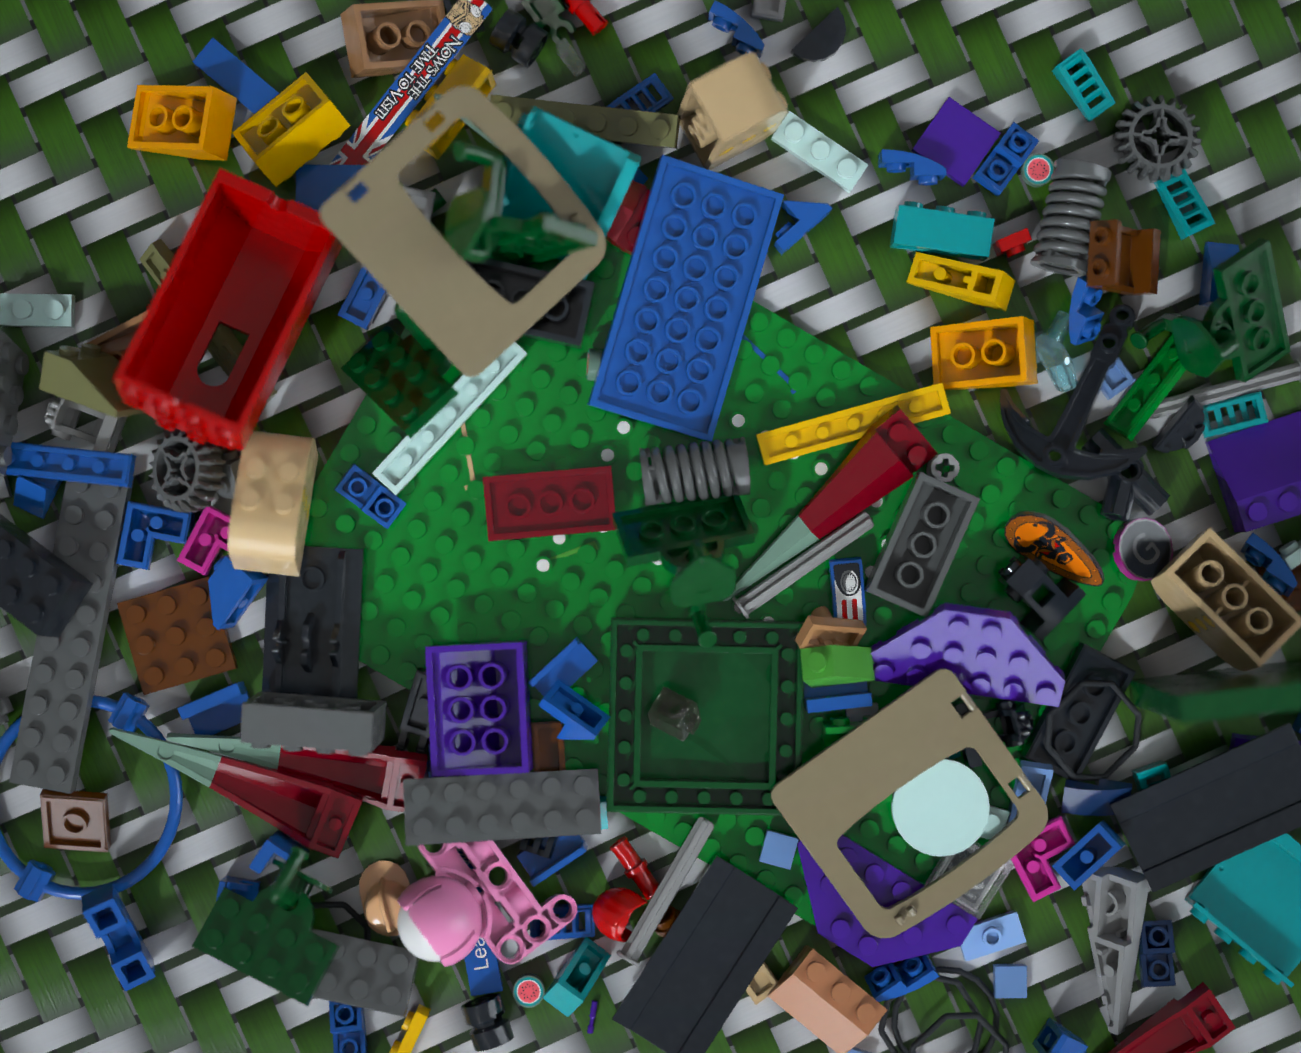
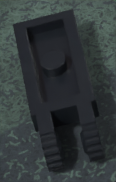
[396,667,430,754]

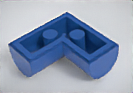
[116,501,195,570]

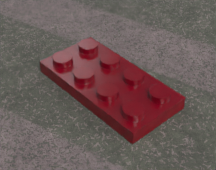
[483,466,615,541]

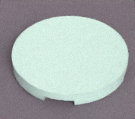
[891,758,990,856]

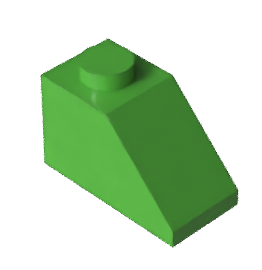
[800,645,875,688]

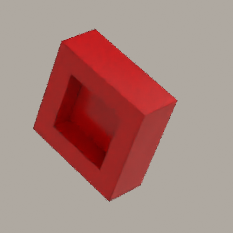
[992,228,1032,258]

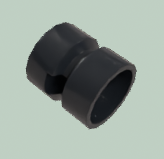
[489,8,549,69]
[461,993,514,1052]

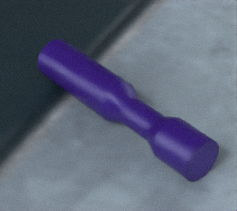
[587,1000,598,1034]

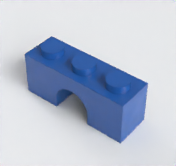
[81,882,156,992]

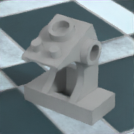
[44,396,128,452]

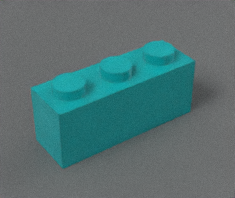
[890,201,995,261]

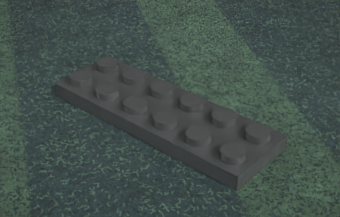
[403,769,602,846]

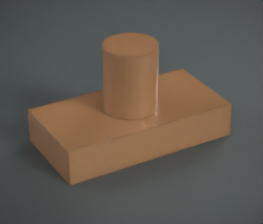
[795,606,867,648]

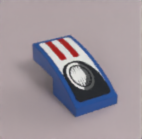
[829,557,867,626]

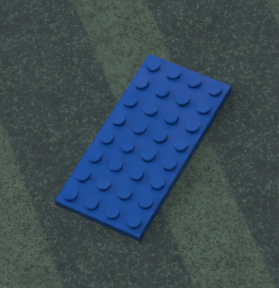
[587,155,784,442]

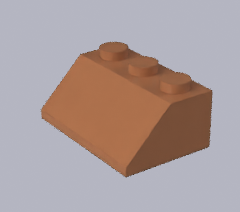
[767,945,887,1053]

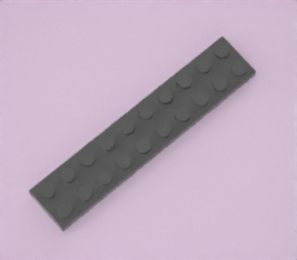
[9,477,134,794]

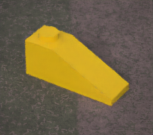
[907,252,1015,311]

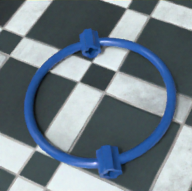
[0,692,183,902]

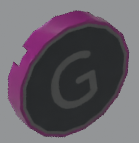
[1113,517,1173,581]

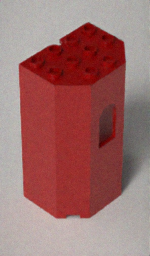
[113,168,343,450]

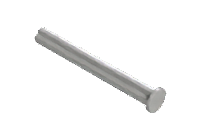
[1150,358,1301,419]
[732,511,874,619]
[616,817,714,966]

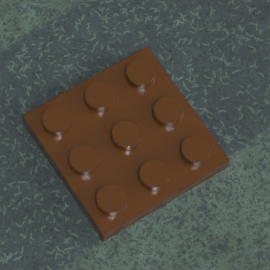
[117,576,238,695]

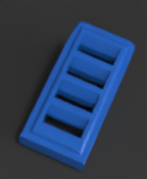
[606,73,674,112]
[530,903,595,940]

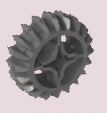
[1112,95,1201,183]
[149,428,226,513]

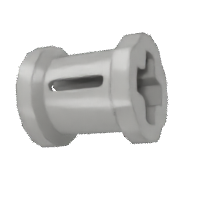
[926,453,960,482]

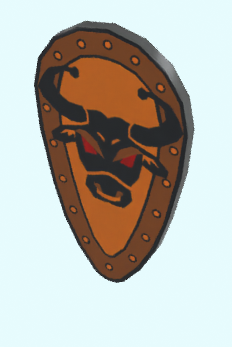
[1004,511,1105,586]

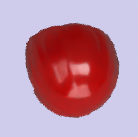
[592,887,648,942]

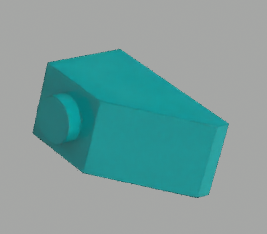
[542,937,611,1017]

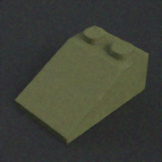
[39,343,145,418]

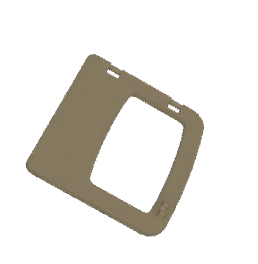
[320,86,606,377]
[771,668,1048,938]

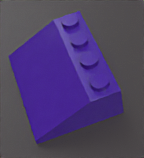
[1205,411,1301,532]
[425,640,533,777]

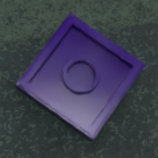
[911,97,1001,187]

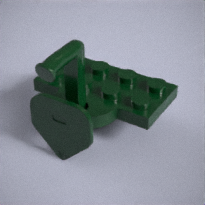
[445,141,598,267]
[1130,238,1291,383]
[341,303,459,439]
[612,493,755,648]
[192,846,340,1006]

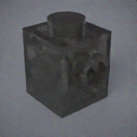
[648,687,701,742]

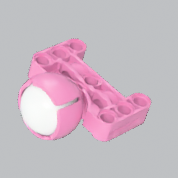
[397,840,577,967]

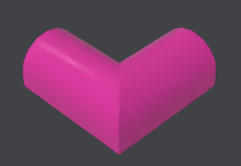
[177,506,231,576]
[1011,815,1075,902]

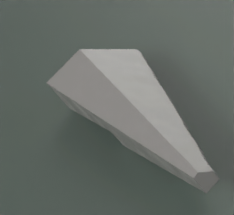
[1081,867,1149,1035]

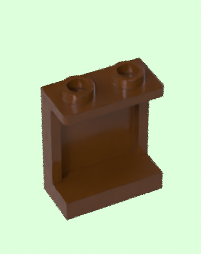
[1087,219,1161,296]

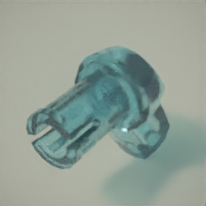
[1035,311,1078,392]

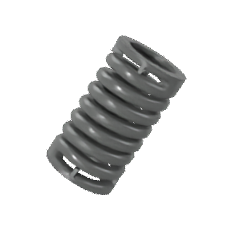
[1030,159,1112,276]
[639,437,751,506]

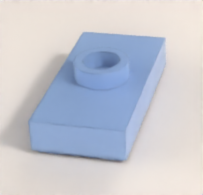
[960,910,1026,962]

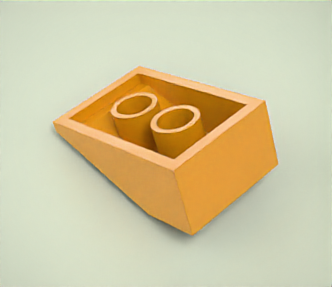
[127,85,237,161]
[930,316,1038,390]

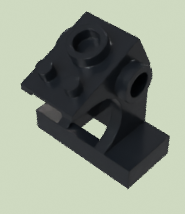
[998,556,1087,641]
[951,700,1034,768]

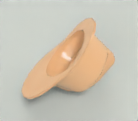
[359,860,410,936]

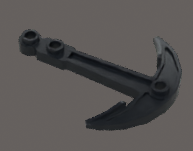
[1000,304,1148,481]

